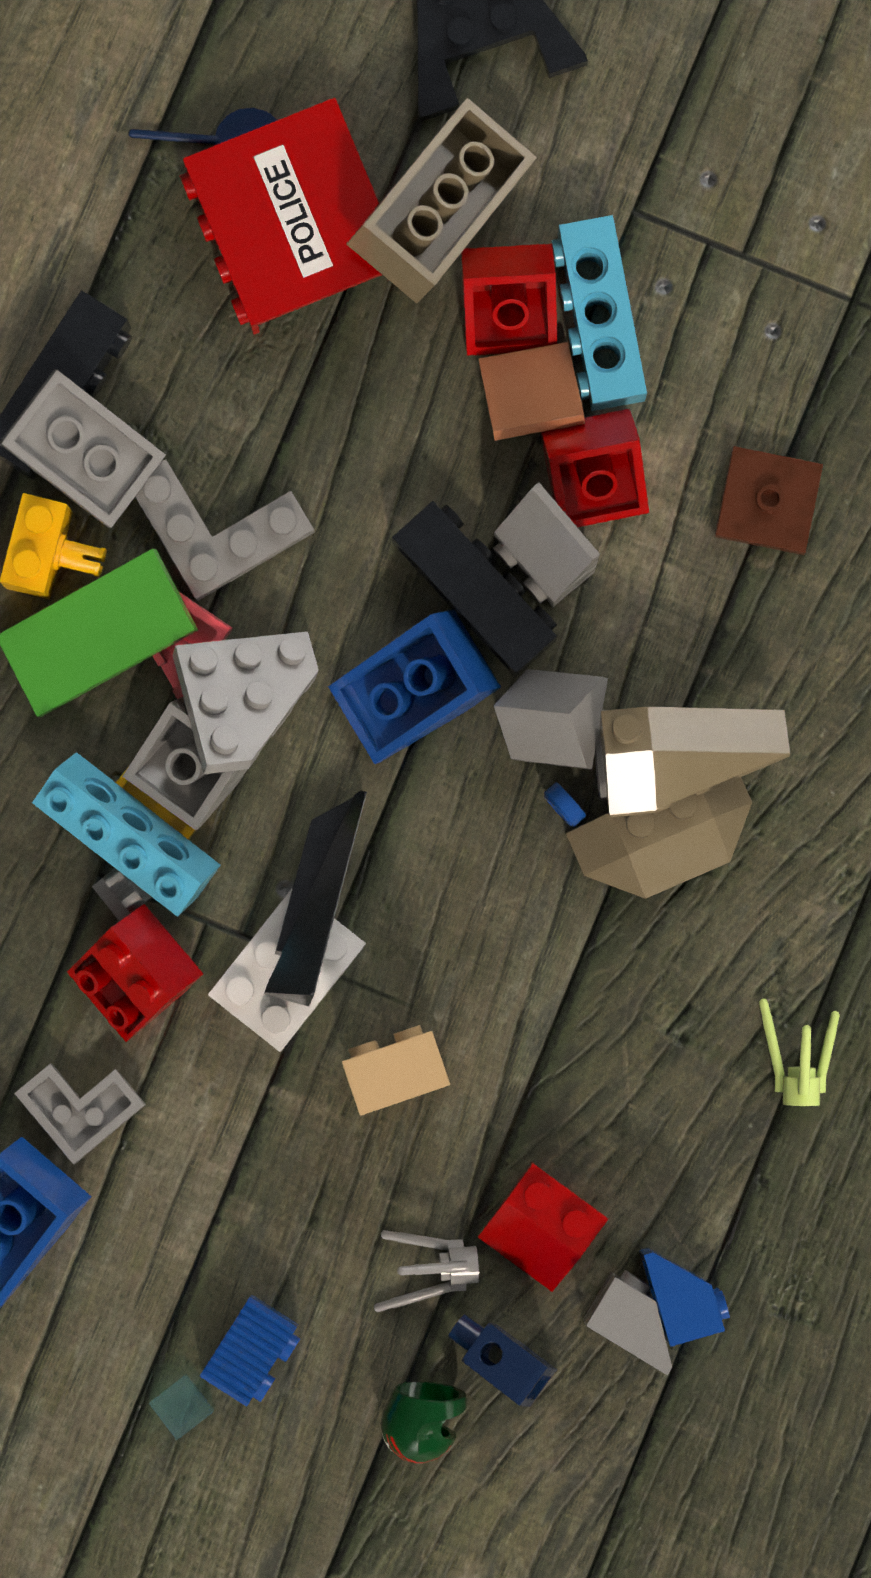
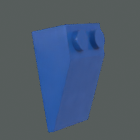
[328,610,501,764]
[0,1137,92,1308]

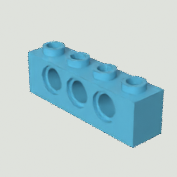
[551,215,647,411]
[32,752,221,917]

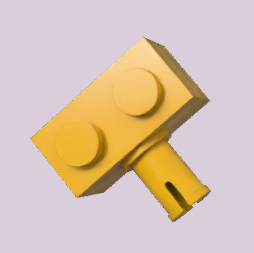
[0,493,107,600]

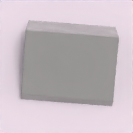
[494,669,608,769]

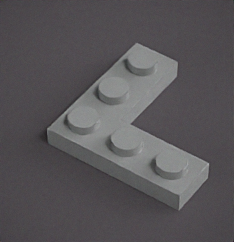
[135,459,315,601]

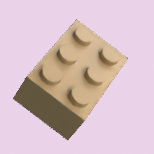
[342,1025,450,1116]

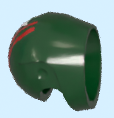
[380,1382,467,1463]

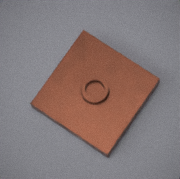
[715,446,823,555]

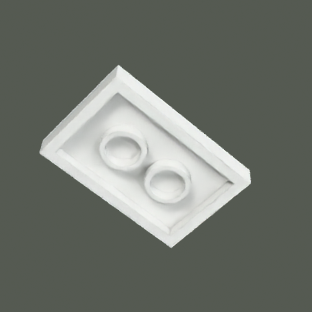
[208,889,366,1052]

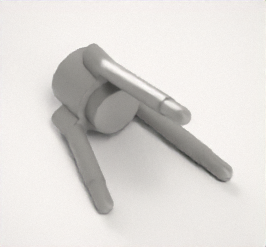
[374,1230,479,1312]

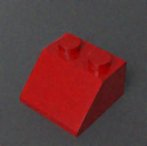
[461,243,557,356]
[541,408,649,528]
[478,1162,608,1292]

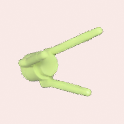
[759,998,840,1106]

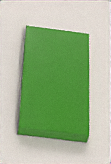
[0,549,198,717]

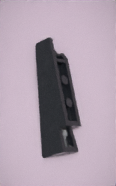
[264,791,367,1007]

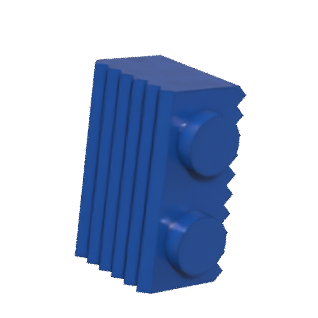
[200,1295,300,1407]

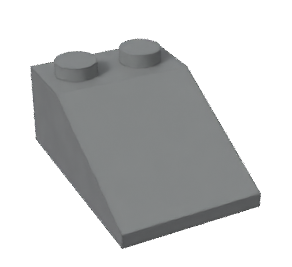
[493,483,600,608]

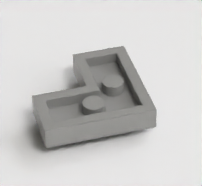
[14,1063,146,1165]

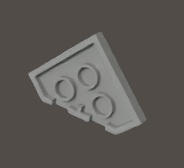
[172,631,319,774]

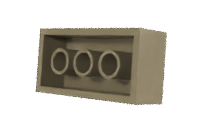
[347,98,537,304]

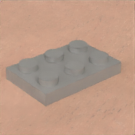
[0,370,166,528]

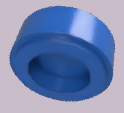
[544,782,586,827]

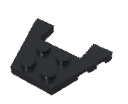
[417,0,588,122]

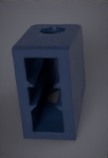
[448,1314,557,1407]

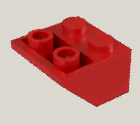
[67,904,203,1042]

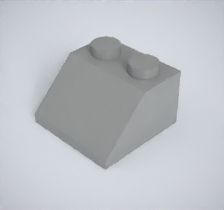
[122,697,247,830]
[583,1270,672,1375]

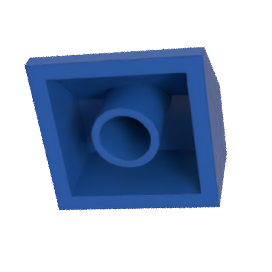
[639,1248,730,1347]

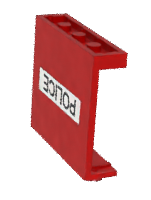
[179,97,382,335]

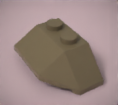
[566,777,752,899]

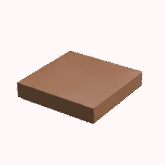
[478,342,585,441]

